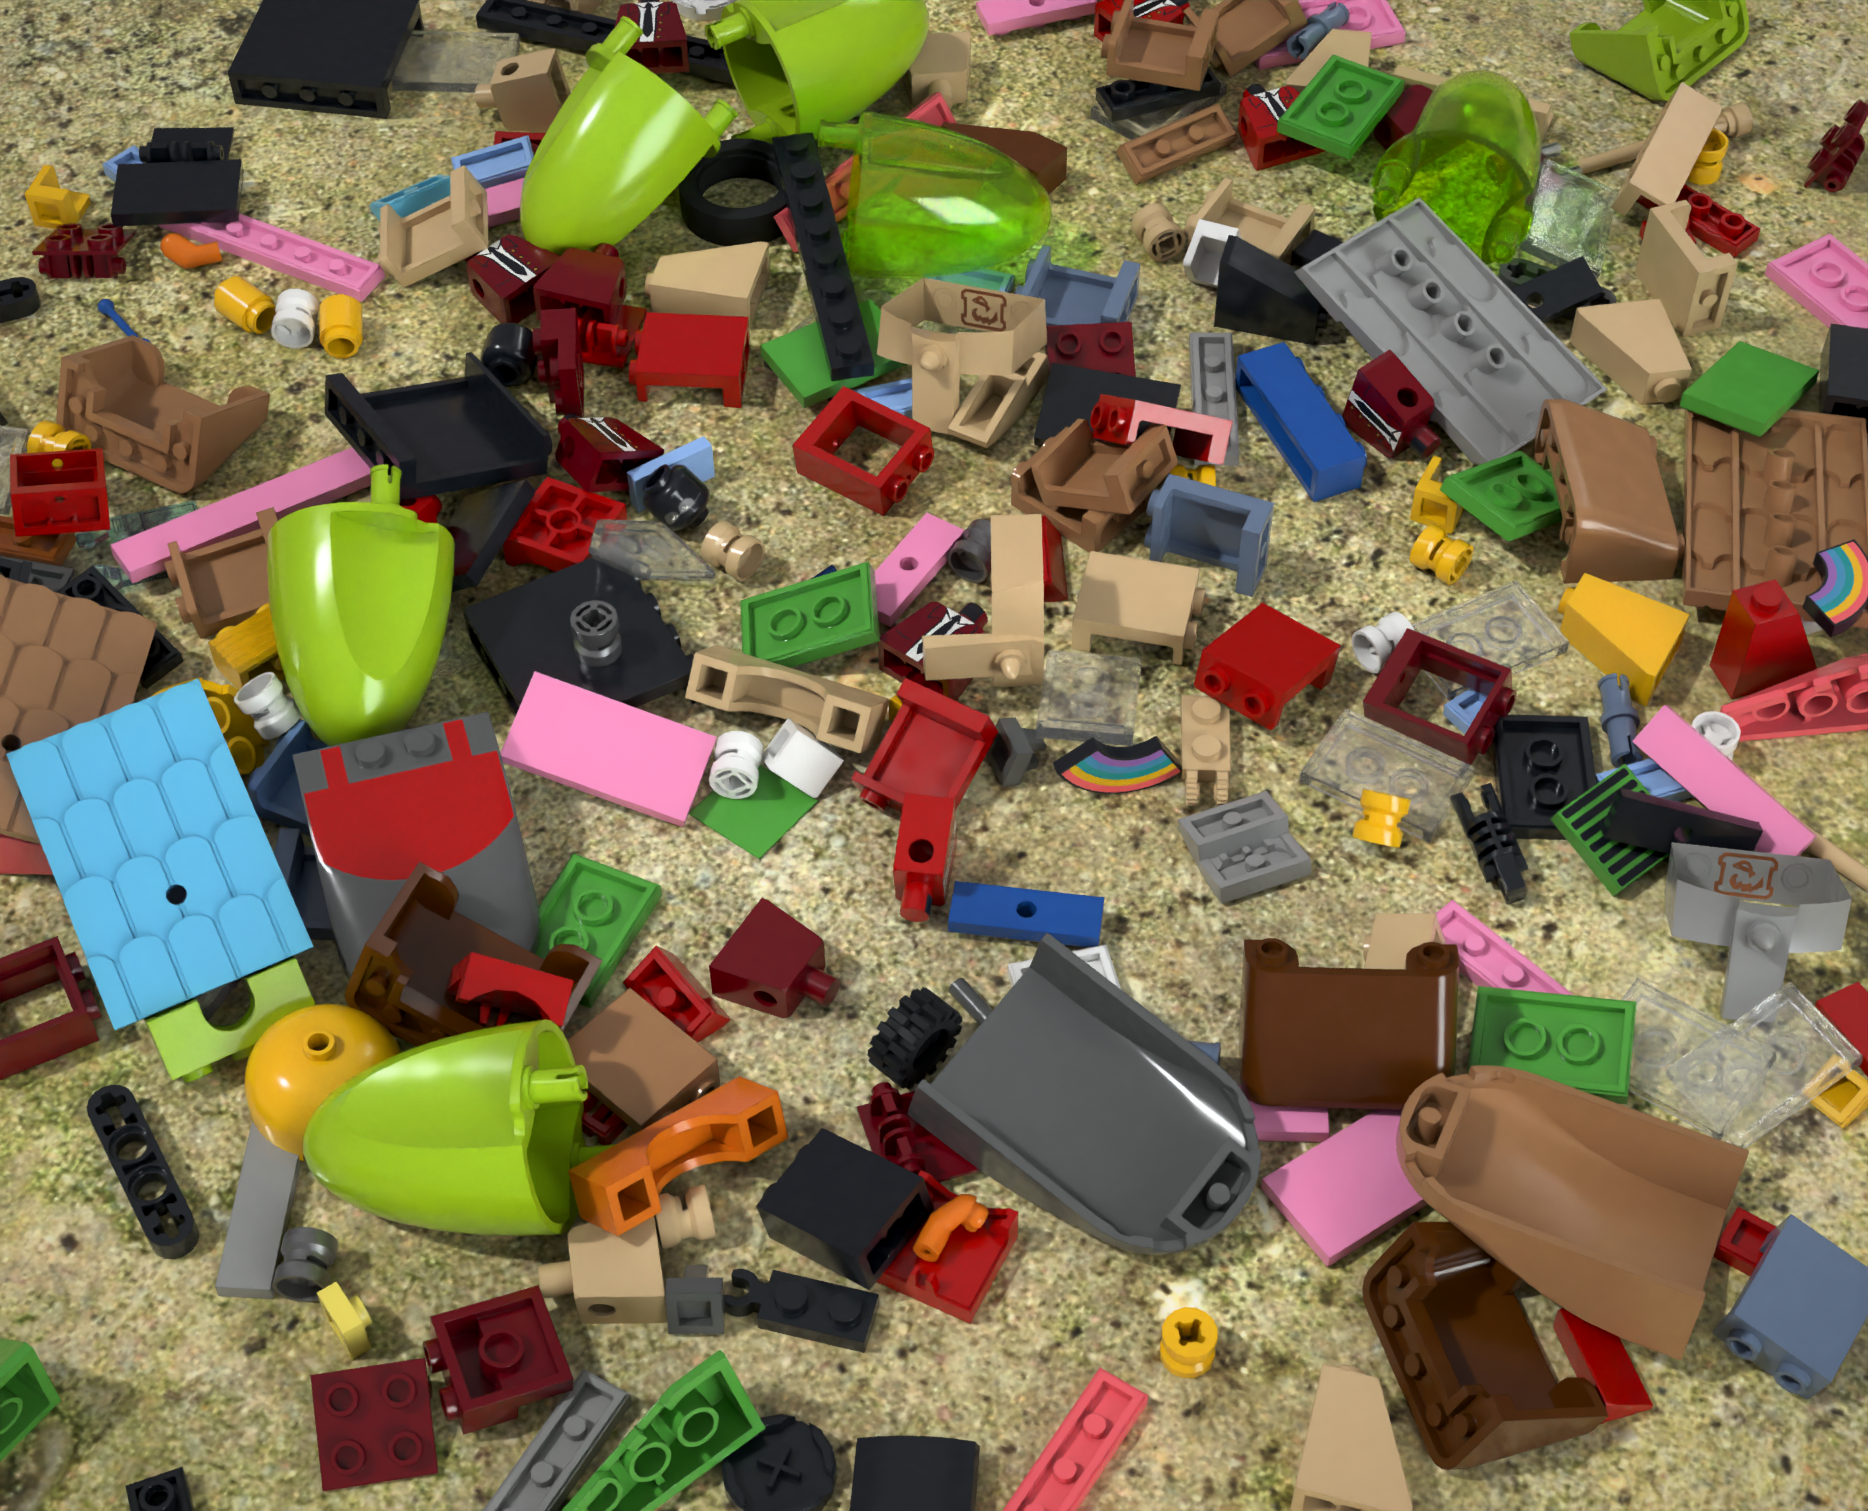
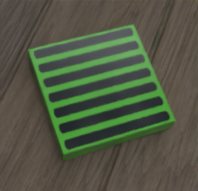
[1550,764,1670,897]

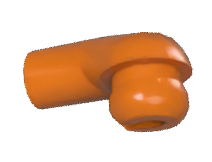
[160,233,222,269]
[913,1194,988,1262]

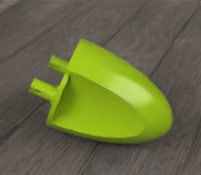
[705,0,929,144]
[520,16,738,256]
[267,464,455,747]
[303,1020,615,1236]

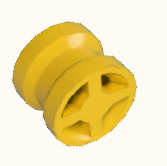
[1160,1307,1218,1378]

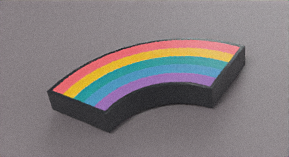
[1802,539,1868,638]
[1053,736,1182,794]

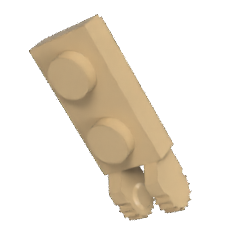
[1181,695,1231,807]

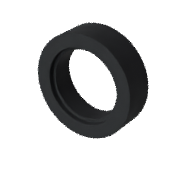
[678,139,787,246]

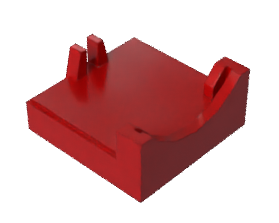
[503,477,627,572]
[445,952,574,1028]
[877,1170,1019,1324]

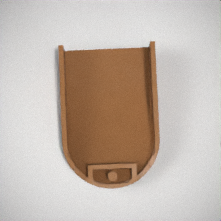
[1396,1065,1749,1360]

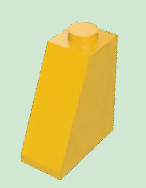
[1557,573,1690,707]

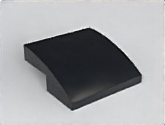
[850,1436,980,1511]

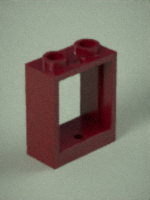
[1363,628,1517,769]
[0,936,102,1080]

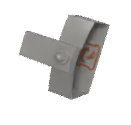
[1664,842,1852,1024]

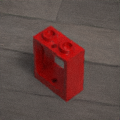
[792,386,934,516]
[10,448,111,537]

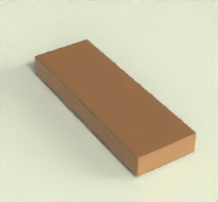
[1116,103,1238,185]

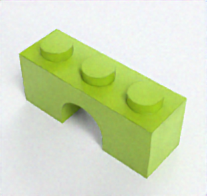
[144,957,316,1083]

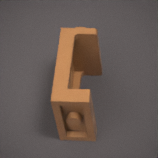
[1101,0,1219,91]
[1183,0,1308,78]
[1031,419,1178,514]
[1010,427,1151,553]
[164,507,279,639]
[567,988,720,1133]

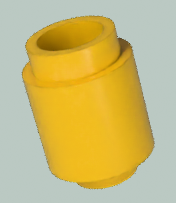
[214,276,276,334]
[319,294,363,359]

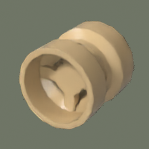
[1131,203,1186,262]
[701,520,765,581]
[655,1184,716,1249]

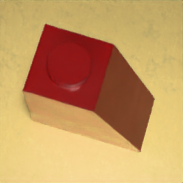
[1709,579,1817,699]

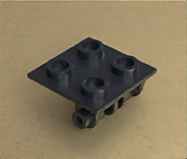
[139,127,235,163]

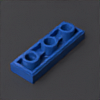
[948,881,1105,948]

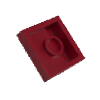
[533,308,585,418]
[423,1285,574,1435]

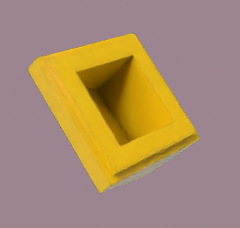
[1800,1055,1868,1129]

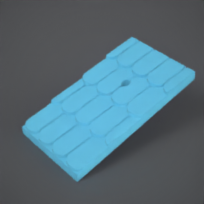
[6,678,314,1031]

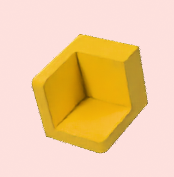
[24,165,91,229]
[1410,455,1465,534]

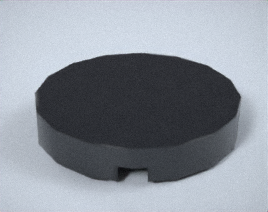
[722,1414,837,1511]

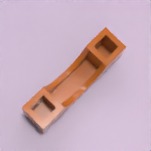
[568,1076,789,1236]

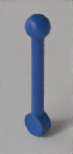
[98,299,151,343]

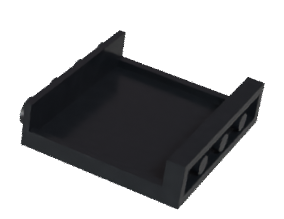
[228,0,424,119]
[324,352,552,501]
[462,548,696,717]

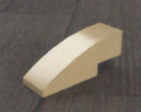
[947,351,1049,448]

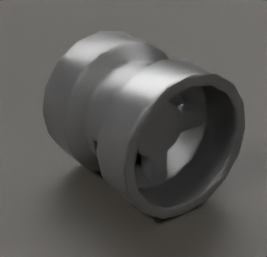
[947,519,991,583]
[570,600,622,667]
[272,1227,339,1303]

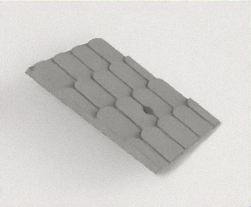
[1294,197,1608,466]

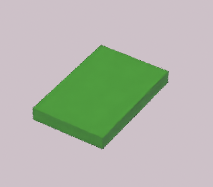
[1277,55,1405,160]
[760,299,907,408]
[1680,341,1819,437]
[1440,450,1563,542]
[740,561,880,668]
[536,853,662,1008]
[1467,986,1637,1104]

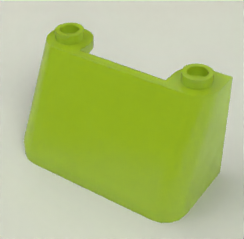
[1569,0,1749,101]

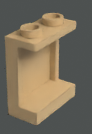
[378,165,489,288]
[1184,178,1316,266]
[1635,200,1738,337]
[1071,551,1206,665]

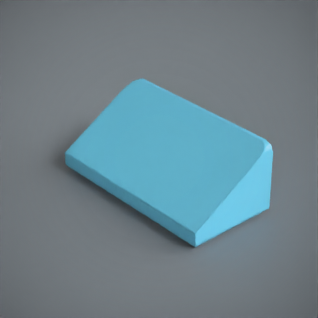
[369,174,450,221]

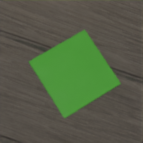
[689,764,818,859]

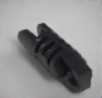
[1450,783,1528,905]

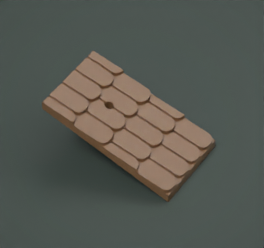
[1682,409,1868,629]
[0,574,158,845]

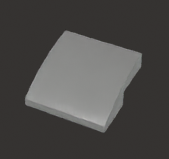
[1178,791,1312,904]

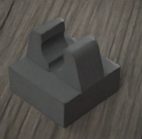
[986,717,1047,787]
[665,1265,725,1334]

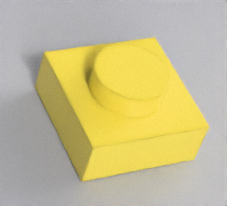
[317,1281,372,1360]

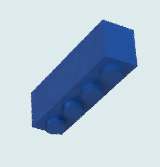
[1235,342,1367,502]

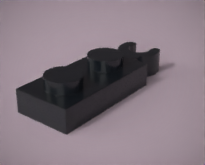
[724,1269,879,1353]

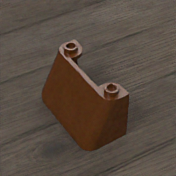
[345,862,603,1047]
[1239,938,1459,1110]
[1362,1222,1608,1470]

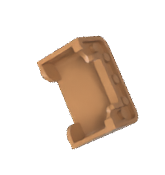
[56,335,270,493]
[1532,398,1685,584]

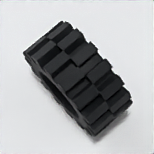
[867,987,963,1089]

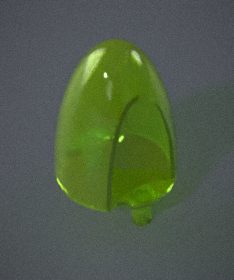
[1371,70,1541,265]
[818,111,1052,279]

